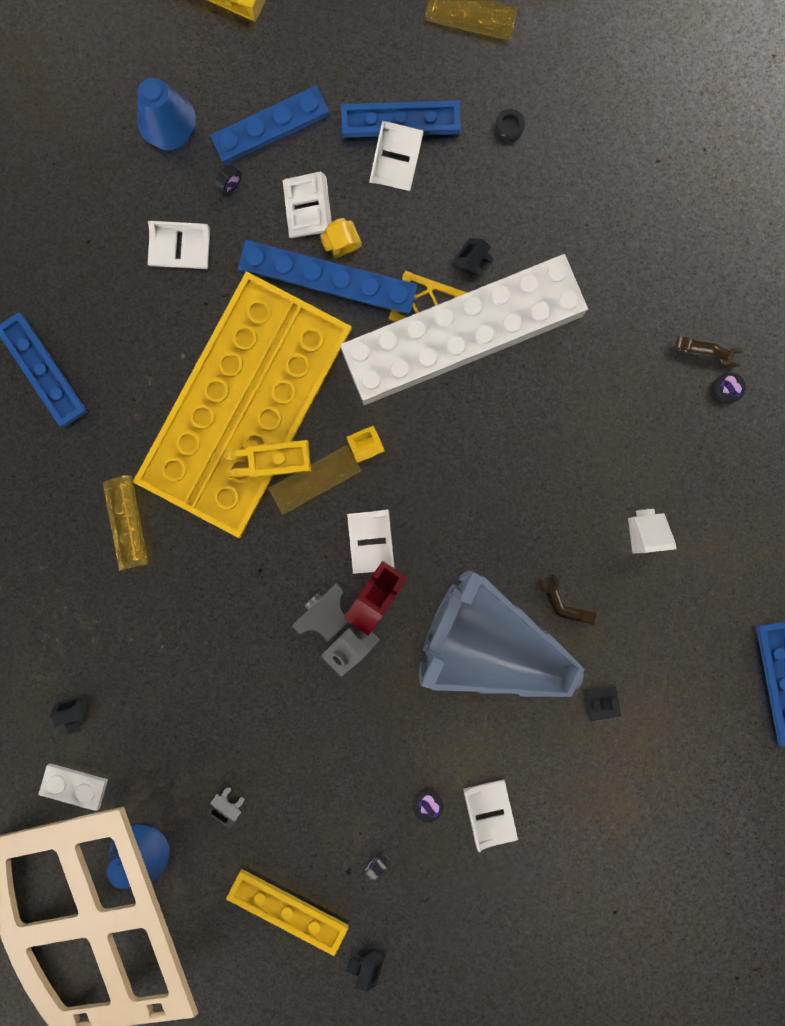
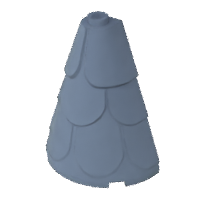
[419,571,585,697]

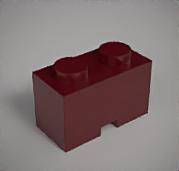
[343,561,407,636]

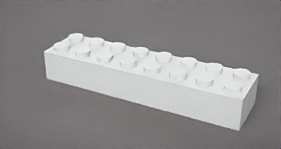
[340,254,588,405]

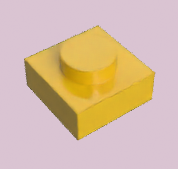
[346,425,385,463]

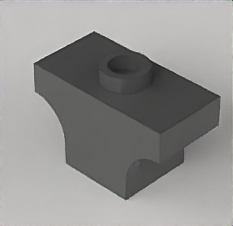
[292,583,348,641]
[321,625,380,677]

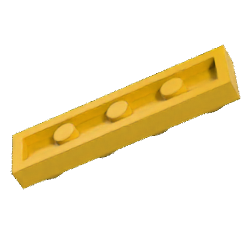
[226,869,349,956]

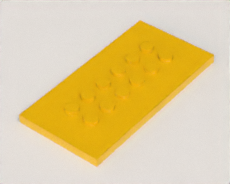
[133,271,352,538]

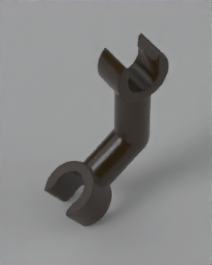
[675,336,744,367]
[539,574,597,625]

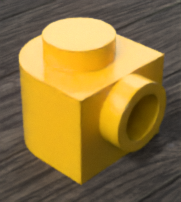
[320,218,362,259]

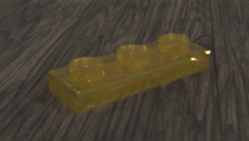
[425,0,518,41]
[268,445,362,515]
[103,475,148,570]

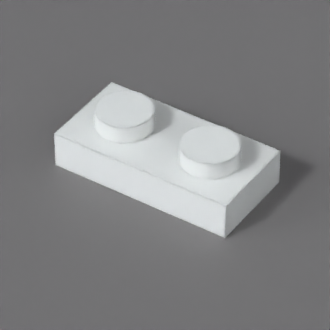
[38,763,108,811]

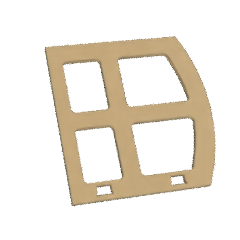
[0,806,198,1026]

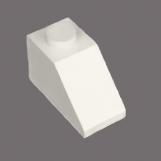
[628,509,676,554]

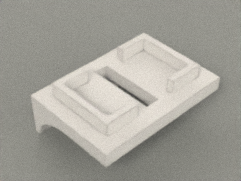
[369,121,424,191]
[283,171,332,239]
[148,221,210,269]
[347,509,395,574]
[463,779,518,852]

